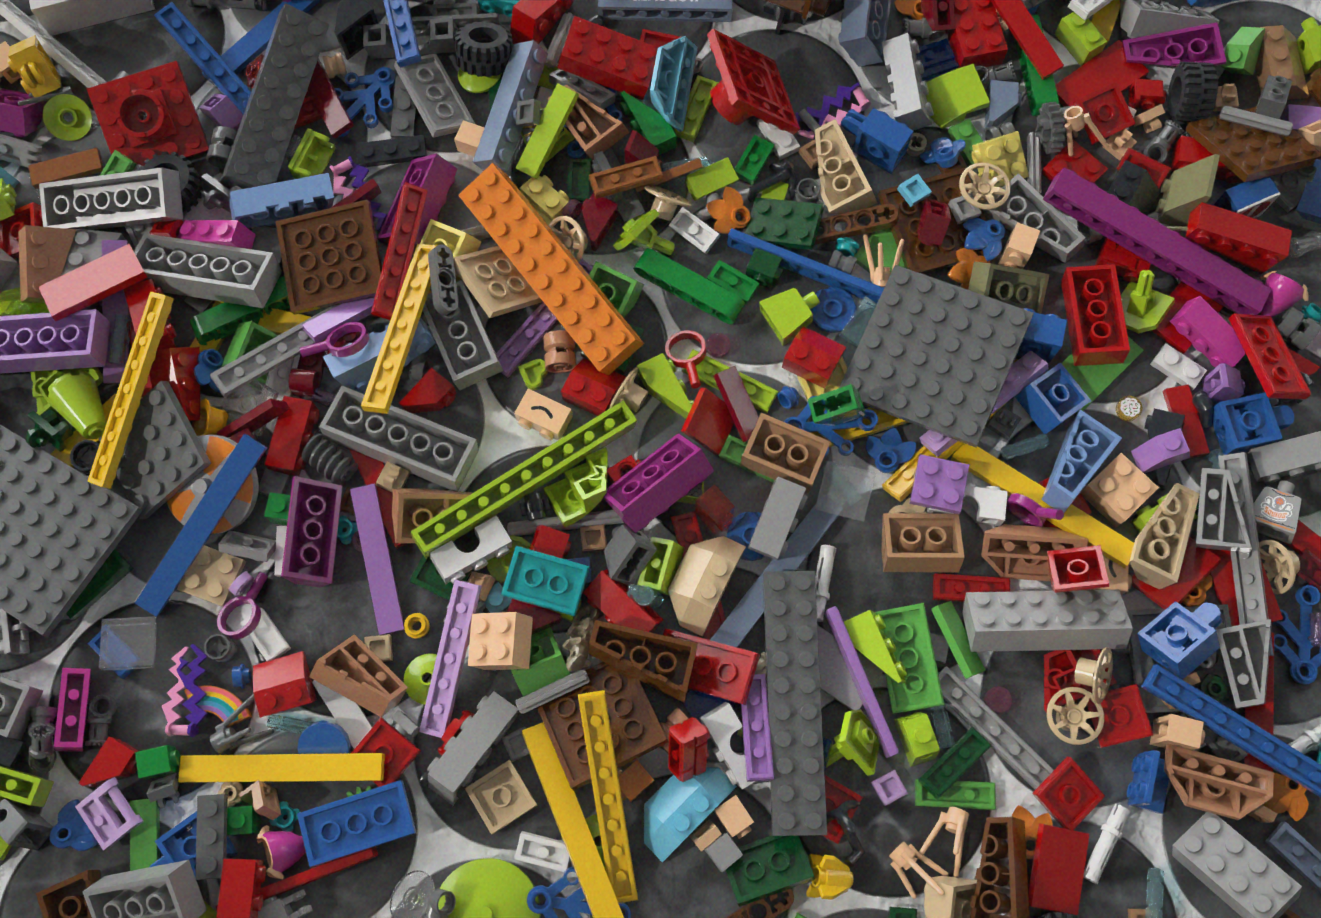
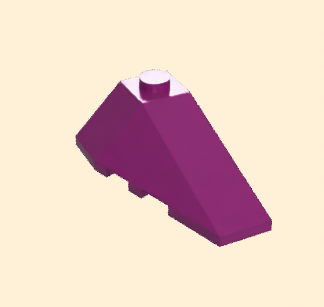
[1123,22,1226,66]

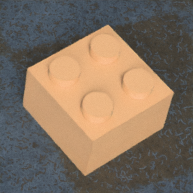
[1081,453,1159,528]
[468,612,533,670]

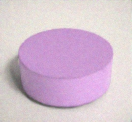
[229,571,254,596]

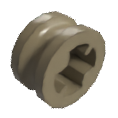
[906,133,927,157]

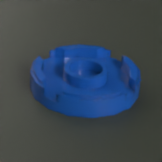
[810,287,857,333]
[727,512,766,561]
[298,720,351,754]

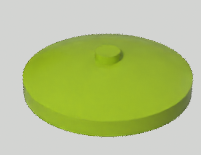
[438,858,541,918]

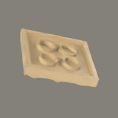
[453,246,543,318]

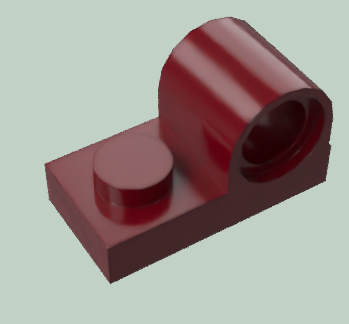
[289,351,327,399]

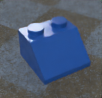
[1014,363,1091,435]

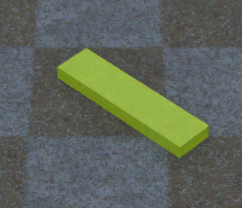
[516,83,579,179]
[682,349,778,414]

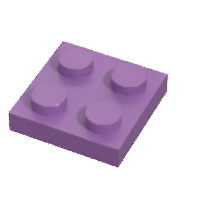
[909,454,969,514]

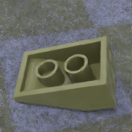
[1156,154,1220,227]
[968,261,1049,314]

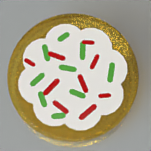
[1115,396,1143,421]

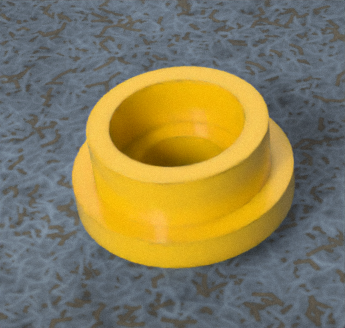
[404,613,430,639]

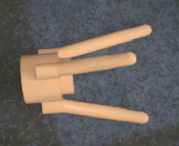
[1064,106,1109,156]
[863,234,904,287]
[919,807,969,877]
[889,841,948,899]

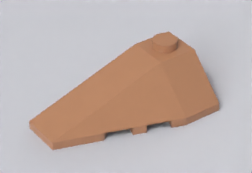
[392,488,496,543]

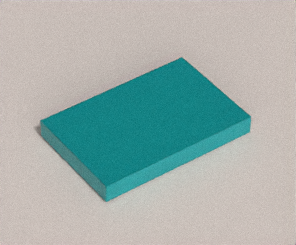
[501,546,590,617]

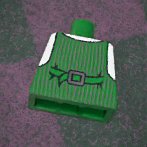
[808,384,865,426]

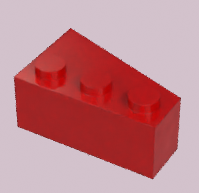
[149,347,201,422]

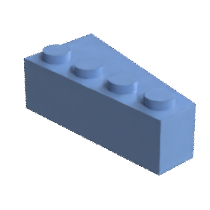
[229,173,334,228]
[323,318,437,394]
[1042,409,1122,513]

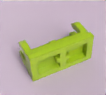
[288,128,336,179]
[684,157,739,201]

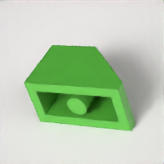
[1221,27,1266,75]

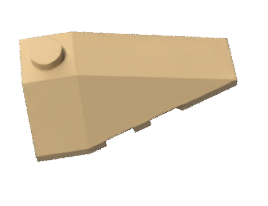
[815,119,877,214]
[1130,483,1199,589]
[924,876,977,918]

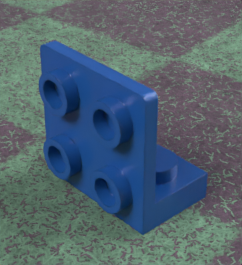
[1127,750,1169,814]

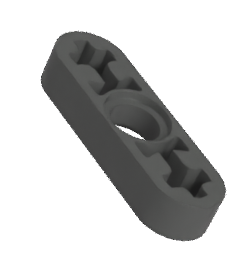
[428,244,458,315]

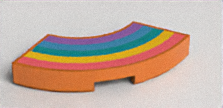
[184,686,252,728]

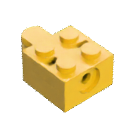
[7,35,61,97]

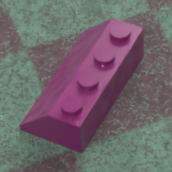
[0,88,49,137]
[377,153,458,251]
[603,433,714,533]
[281,476,342,588]

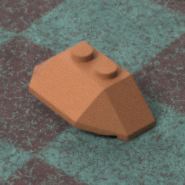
[981,524,1088,581]
[1164,744,1274,820]

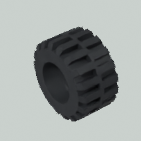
[455,22,512,77]
[1168,62,1218,122]
[138,151,203,212]

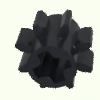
[519,492,551,521]

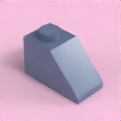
[984,80,1022,132]

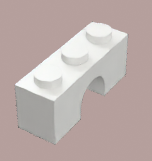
[926,482,1008,526]
[430,516,512,584]
[700,702,755,789]

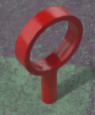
[665,330,707,389]

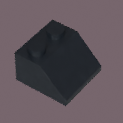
[334,0,378,60]
[1107,160,1160,216]

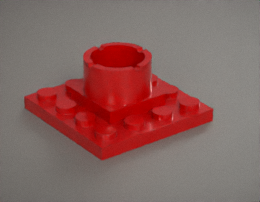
[707,28,800,135]
[86,61,209,166]

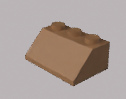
[1255,25,1309,100]
[740,413,831,494]
[881,513,965,572]

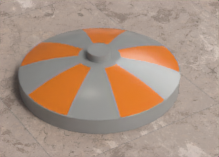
[167,435,259,534]

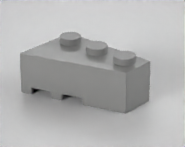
[1216,619,1272,709]

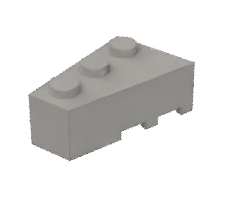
[1196,468,1252,552]
[748,477,808,560]

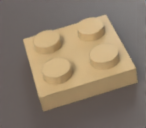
[177,545,246,607]
[465,760,537,835]

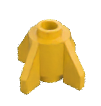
[806,854,853,900]

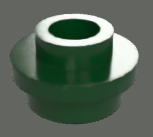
[1200,676,1227,702]

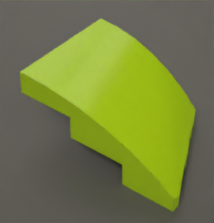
[926,64,990,129]
[31,367,103,415]
[543,447,608,528]

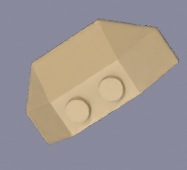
[668,536,746,637]

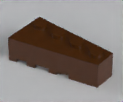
[589,620,698,703]
[970,817,1030,918]
[36,870,101,918]

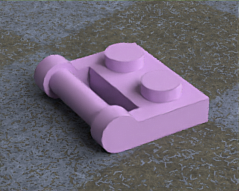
[75,777,144,851]

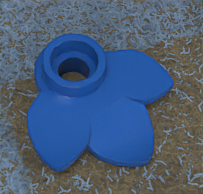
[920,137,966,168]
[963,218,1005,261]
[194,349,224,393]
[866,427,916,473]
[50,799,98,851]

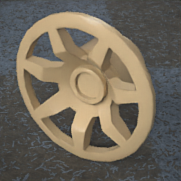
[959,163,1011,210]
[644,185,692,221]
[549,216,588,262]
[609,367,649,412]
[1259,540,1300,594]
[1075,647,1113,704]
[1047,687,1104,745]

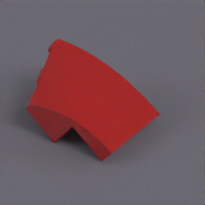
[1044,649,1117,713]

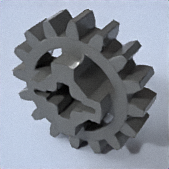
[1035,102,1066,154]

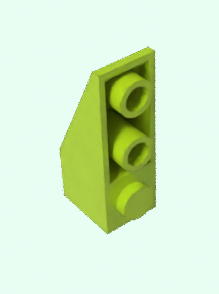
[637,353,694,419]
[844,610,907,684]

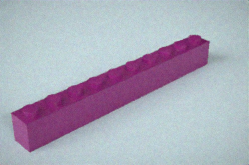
[1042,167,1271,315]

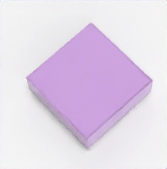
[871,770,908,806]

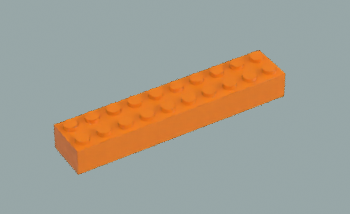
[458,163,644,375]

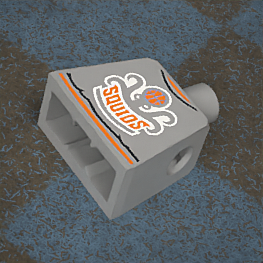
[1253,481,1302,544]

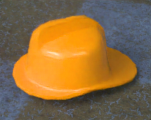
[191,399,228,436]

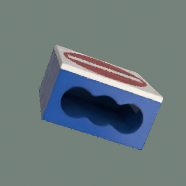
[1213,176,1280,218]

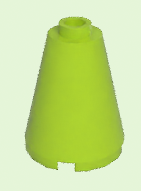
[46,372,107,439]

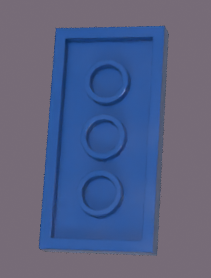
[297,780,416,867]

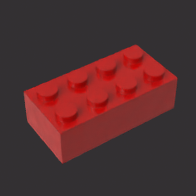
[947,0,1008,69]
[557,16,658,100]
[1061,264,1130,366]

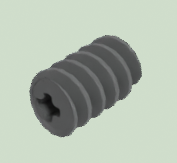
[302,434,358,485]

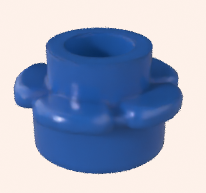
[777,386,800,409]
[232,663,251,689]

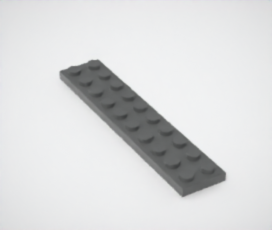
[763,571,827,836]

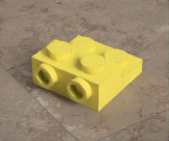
[972,131,1029,187]
[520,175,570,226]

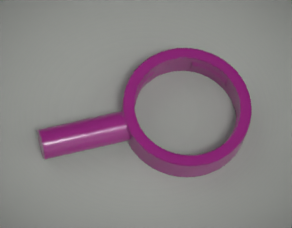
[300,322,369,357]
[1006,493,1064,527]
[217,572,268,640]

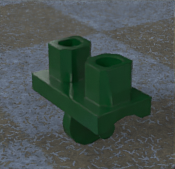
[26,409,73,452]

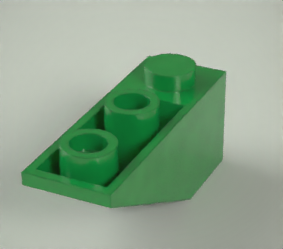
[619,91,677,155]

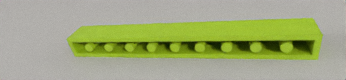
[411,400,637,558]

